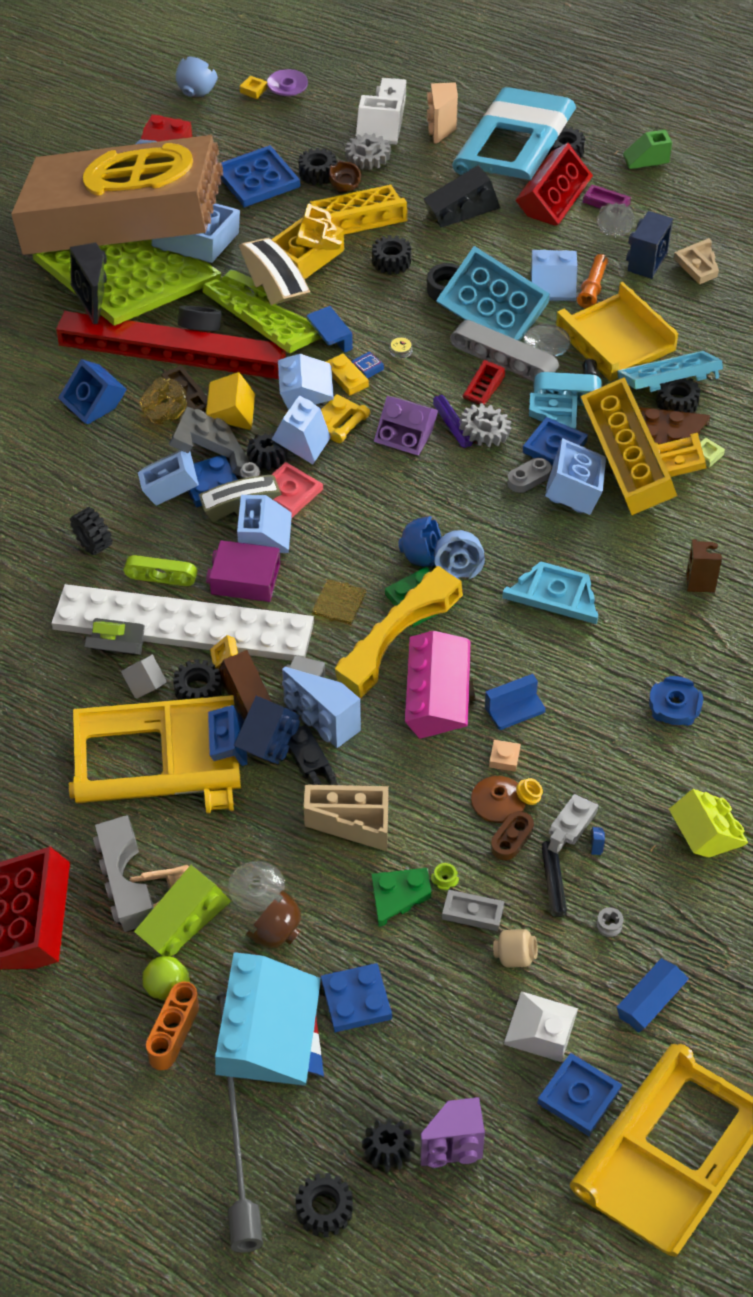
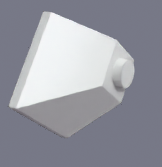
[504,992,578,1062]

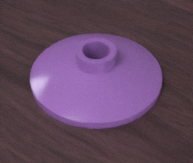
[267,69,308,96]

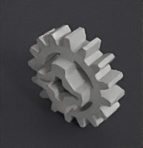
[345,133,391,170]
[459,404,511,447]

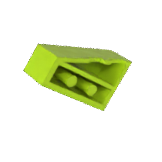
[134,865,231,957]

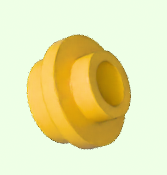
[516,778,543,805]

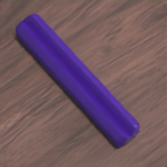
[433,394,473,448]

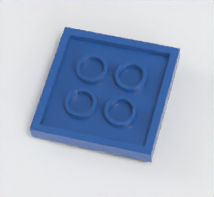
[220,145,300,207]

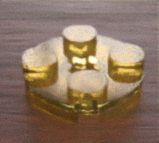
[139,377,187,424]

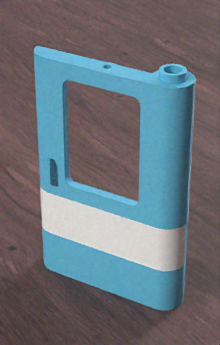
[452,87,576,180]

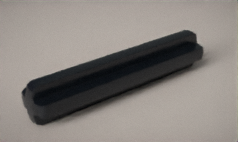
[542,841,567,918]

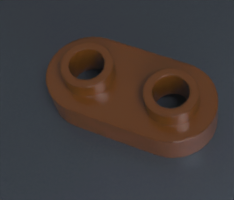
[491,811,534,860]

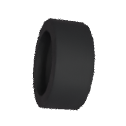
[427,263,460,301]
[177,306,222,331]

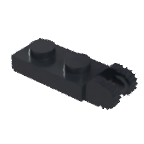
[287,724,337,785]

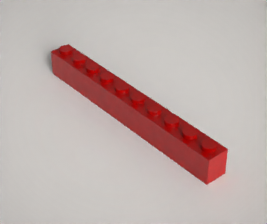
[56,311,286,379]

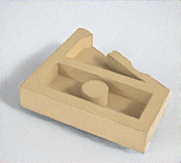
[674,238,719,284]

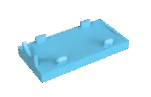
[617,351,723,392]

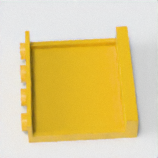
[556,282,678,382]

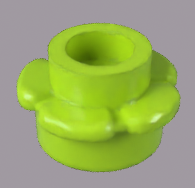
[431,863,459,890]

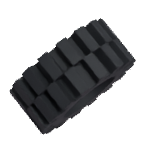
[547,126,585,158]
[298,148,336,185]
[372,235,411,275]
[656,378,700,413]
[70,507,113,555]
[173,659,222,700]
[296,1173,353,1237]

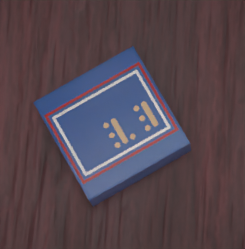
[351,351,384,379]

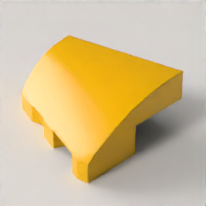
[296,204,342,250]

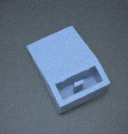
[282,667,361,748]

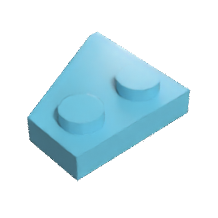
[529,393,577,429]

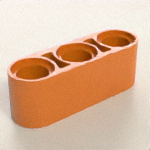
[146,981,199,1070]

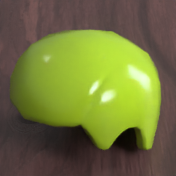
[142,956,190,1001]

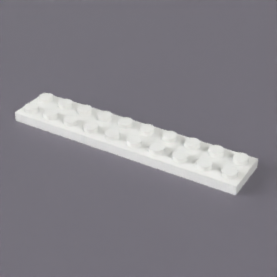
[52,584,314,661]

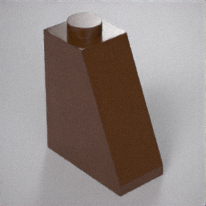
[219,650,272,720]

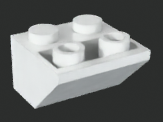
[356,95,403,145]

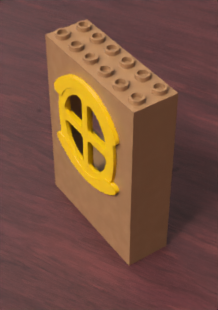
[11,135,223,255]

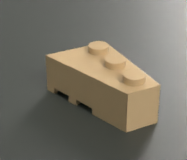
[304,785,388,851]

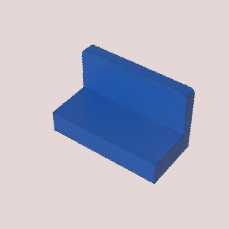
[307,306,353,353]
[485,674,546,730]
[208,705,248,766]

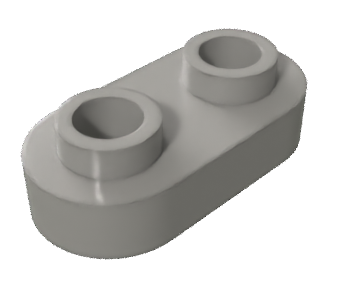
[507,458,551,492]

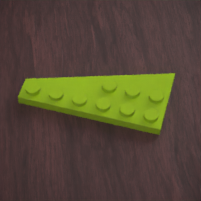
[203,279,322,353]

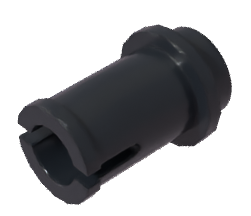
[582,359,600,378]

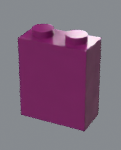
[206,540,280,602]

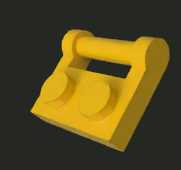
[321,394,371,443]
[655,433,707,477]

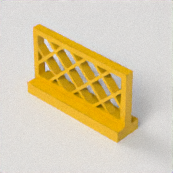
[310,185,408,235]

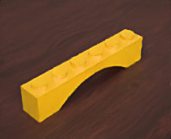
[335,566,463,699]

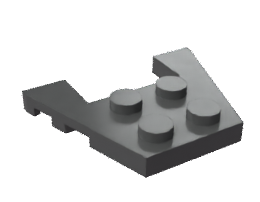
[169,406,249,477]

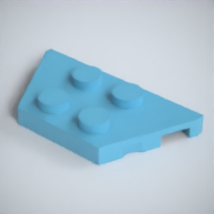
[502,562,598,624]

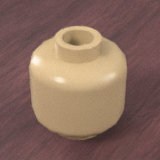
[493,929,538,968]

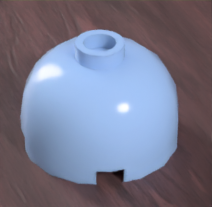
[176,56,218,97]
[434,530,485,580]

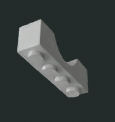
[93,815,154,932]

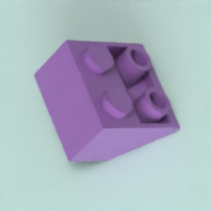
[374,396,438,455]
[420,1097,485,1168]

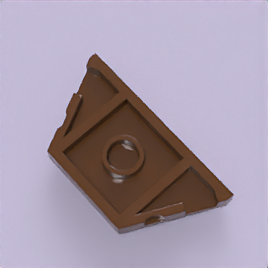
[639,407,710,448]

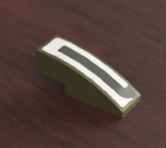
[199,475,282,522]

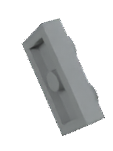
[442,890,504,931]

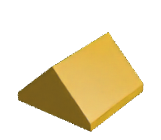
[206,372,255,430]

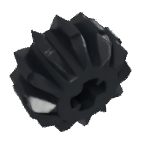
[246,432,287,472]
[362,1117,415,1173]

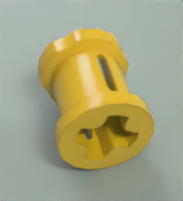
[204,787,234,814]

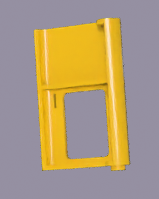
[69,695,241,803]
[569,1044,753,1257]

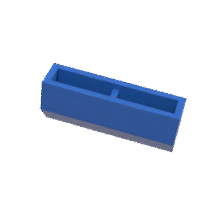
[617,958,689,1033]

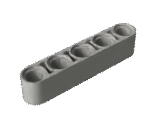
[450,320,559,381]

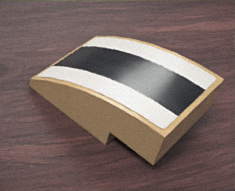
[239,238,310,305]

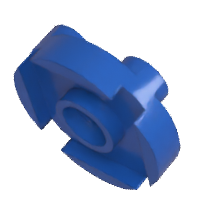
[649,676,703,726]

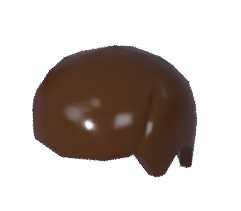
[329,161,361,193]

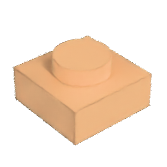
[489,740,521,772]

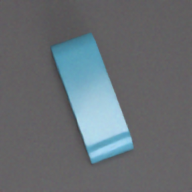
[534,372,602,406]

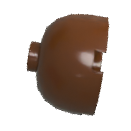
[246,890,301,949]

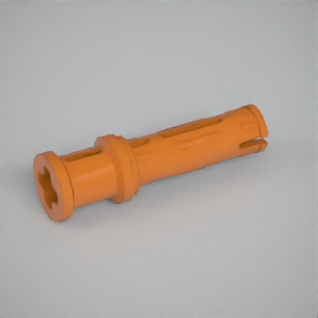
[577,254,608,308]

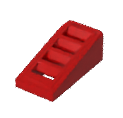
[463,360,505,405]

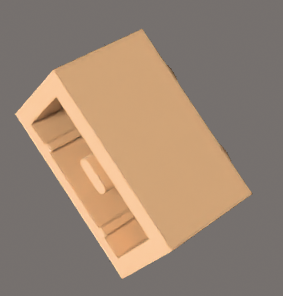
[427,82,458,143]

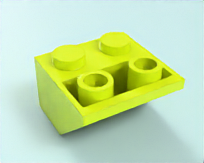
[669,789,748,858]

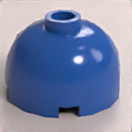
[398,516,441,567]

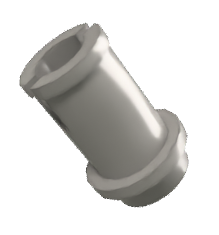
[240,462,260,478]

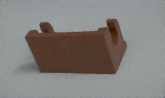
[686,539,722,592]

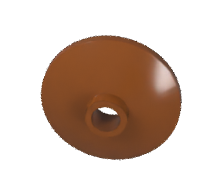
[471,776,526,823]

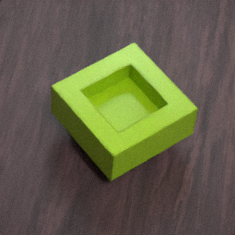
[92,621,125,640]

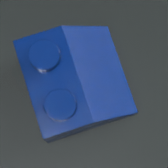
[58,359,127,424]

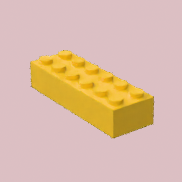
[581,377,677,515]

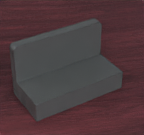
[85,618,145,655]

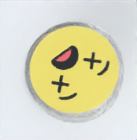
[390,337,412,359]

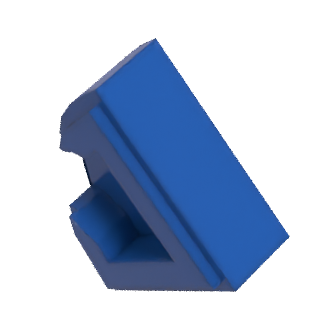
[591,827,605,855]

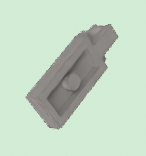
[548,794,599,854]

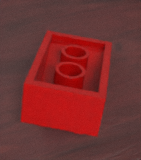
[140,114,192,142]

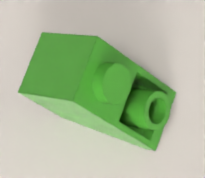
[623,129,672,169]

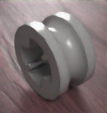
[597,908,624,937]

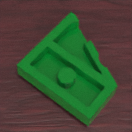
[371,868,432,927]

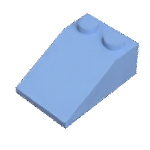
[545,438,606,515]

